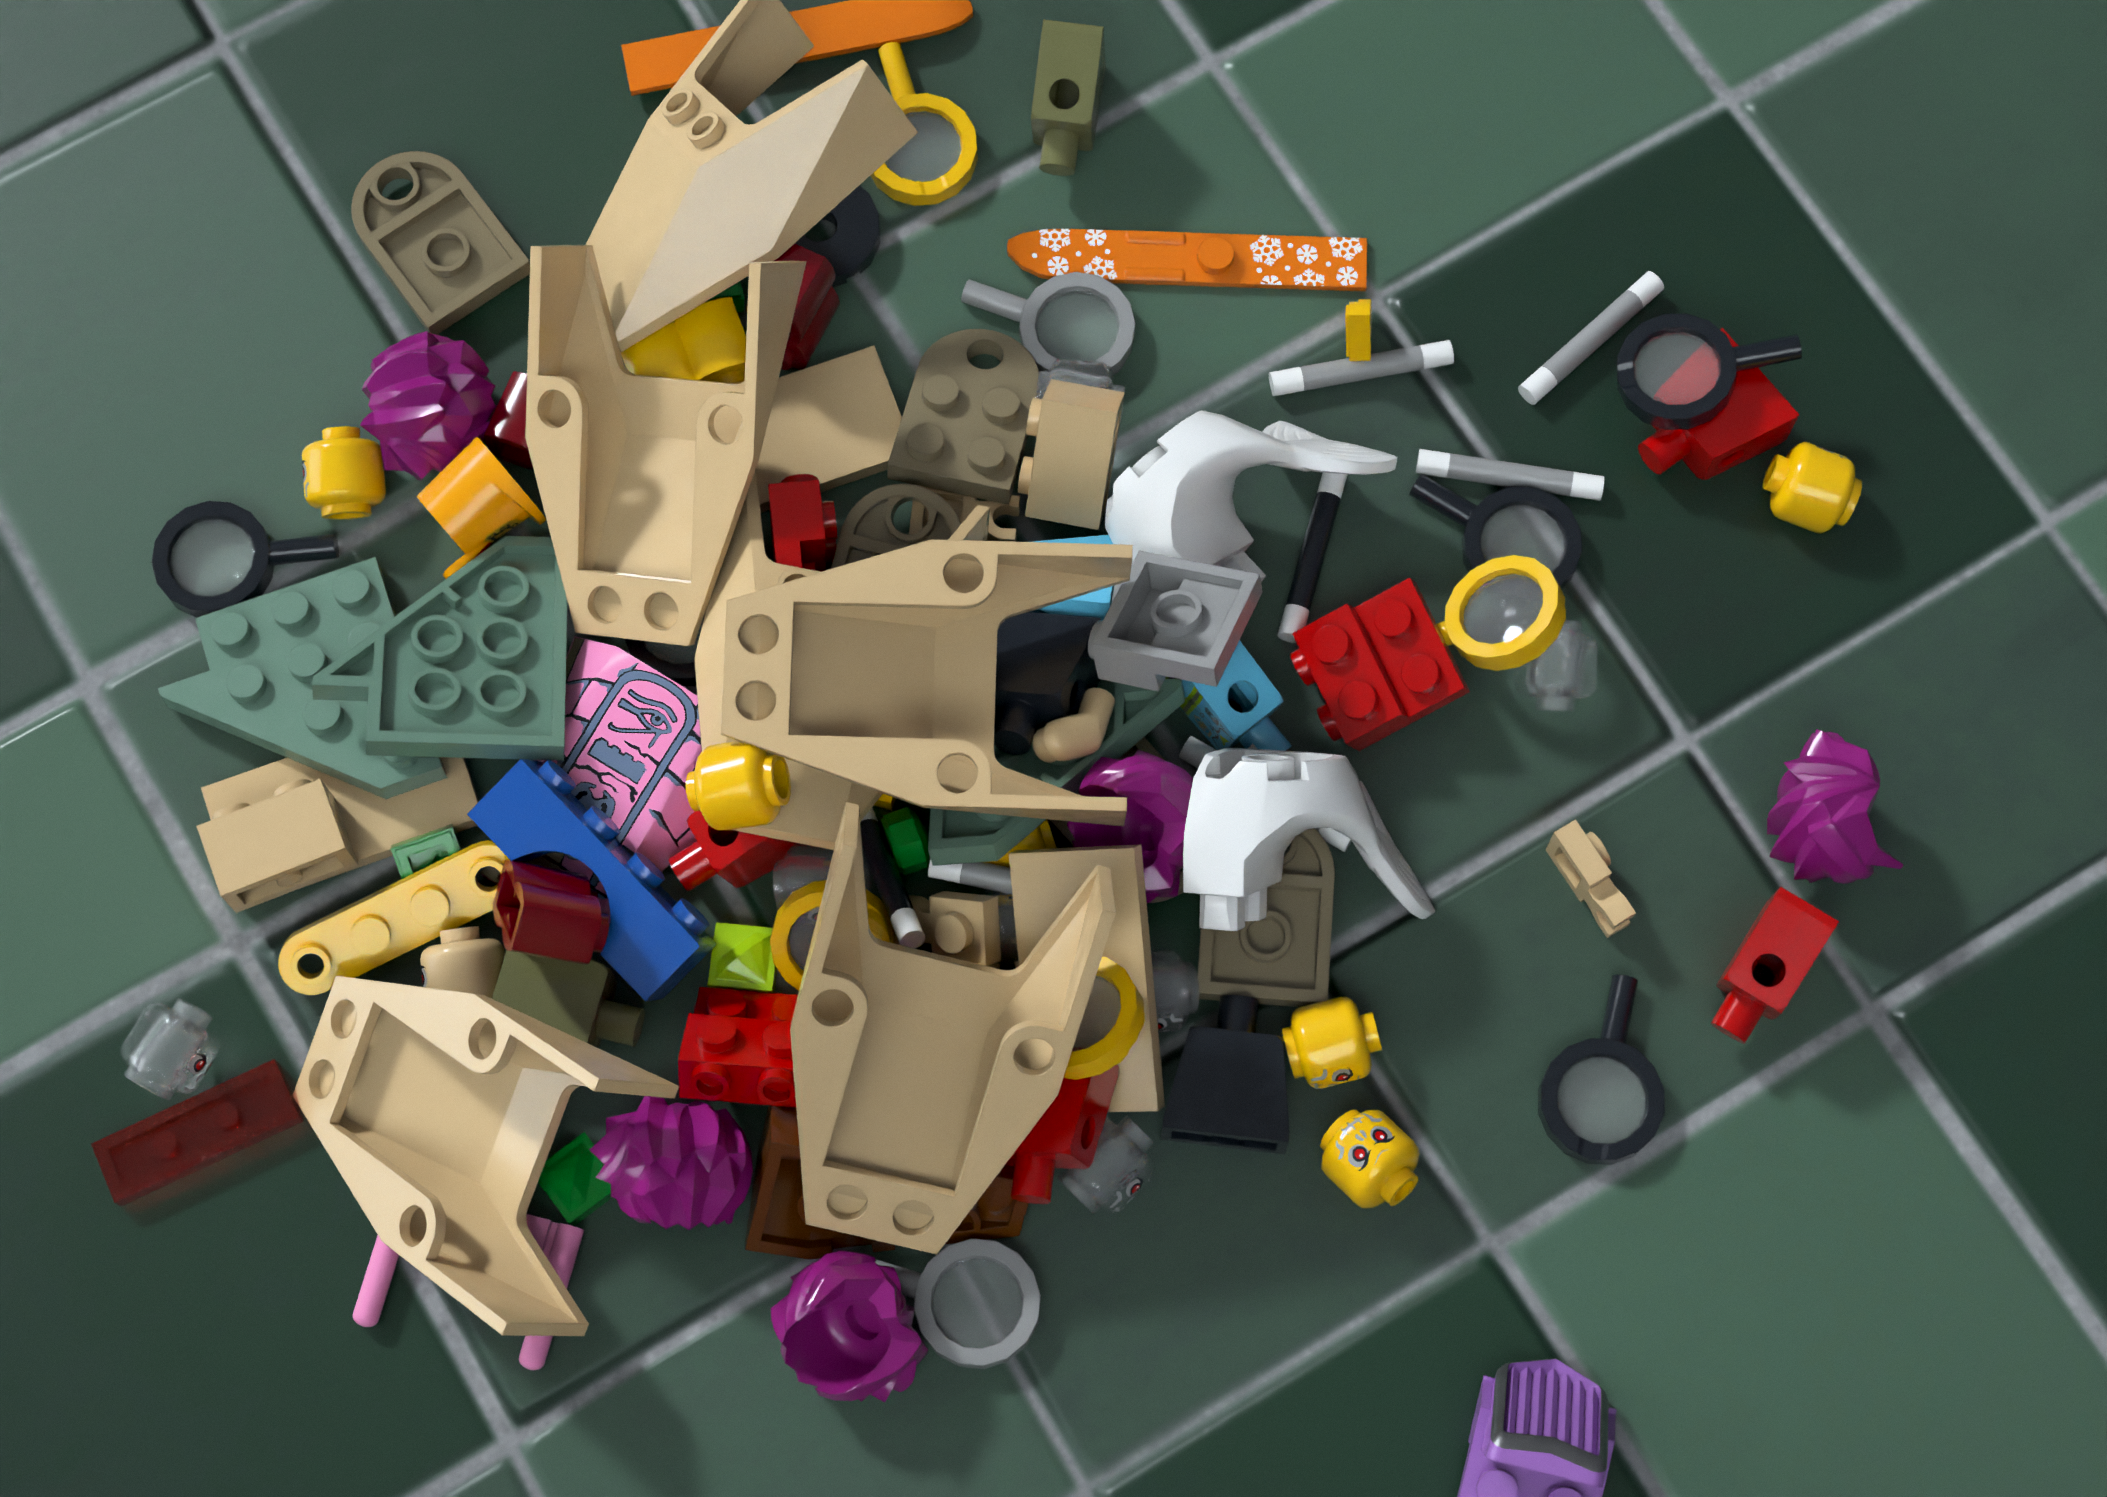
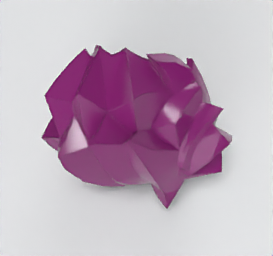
[360,331,496,481]
[1767,729,1904,884]
[1067,750,1193,904]
[589,1096,753,1230]
[771,1250,928,1403]

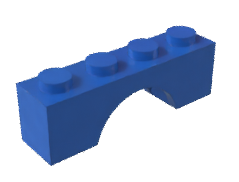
[467,759,716,1002]

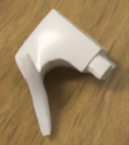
[1105,410,1398,582]
[1183,748,1435,931]

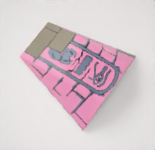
[481,636,702,923]

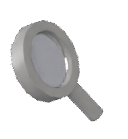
[961,272,1135,386]
[876,1239,1041,1369]

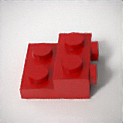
[768,474,837,572]
[1290,577,1470,751]
[678,987,798,1108]

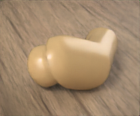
[1032,688,1115,763]

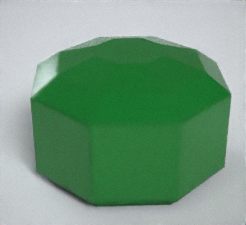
[881,807,931,876]

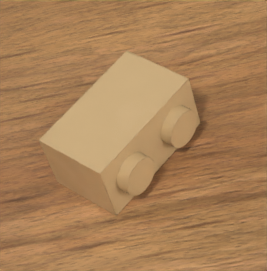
[1018,379,1125,530]
[196,779,359,913]

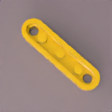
[278,840,520,995]

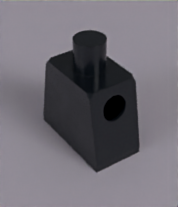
[994,612,1102,755]
[1161,995,1290,1155]

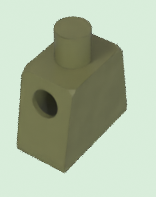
[1031,19,1106,176]
[492,950,645,1048]

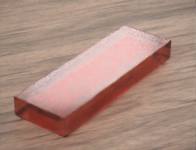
[91,1059,304,1206]

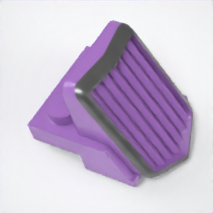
[1457,1359,1617,1497]

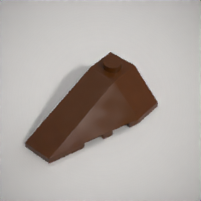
[745,1105,1029,1260]

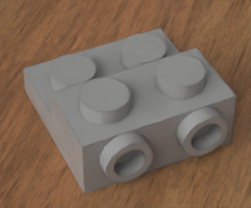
[1088,551,1263,691]

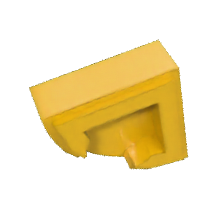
[1345,299,1372,361]

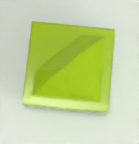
[707,922,777,993]

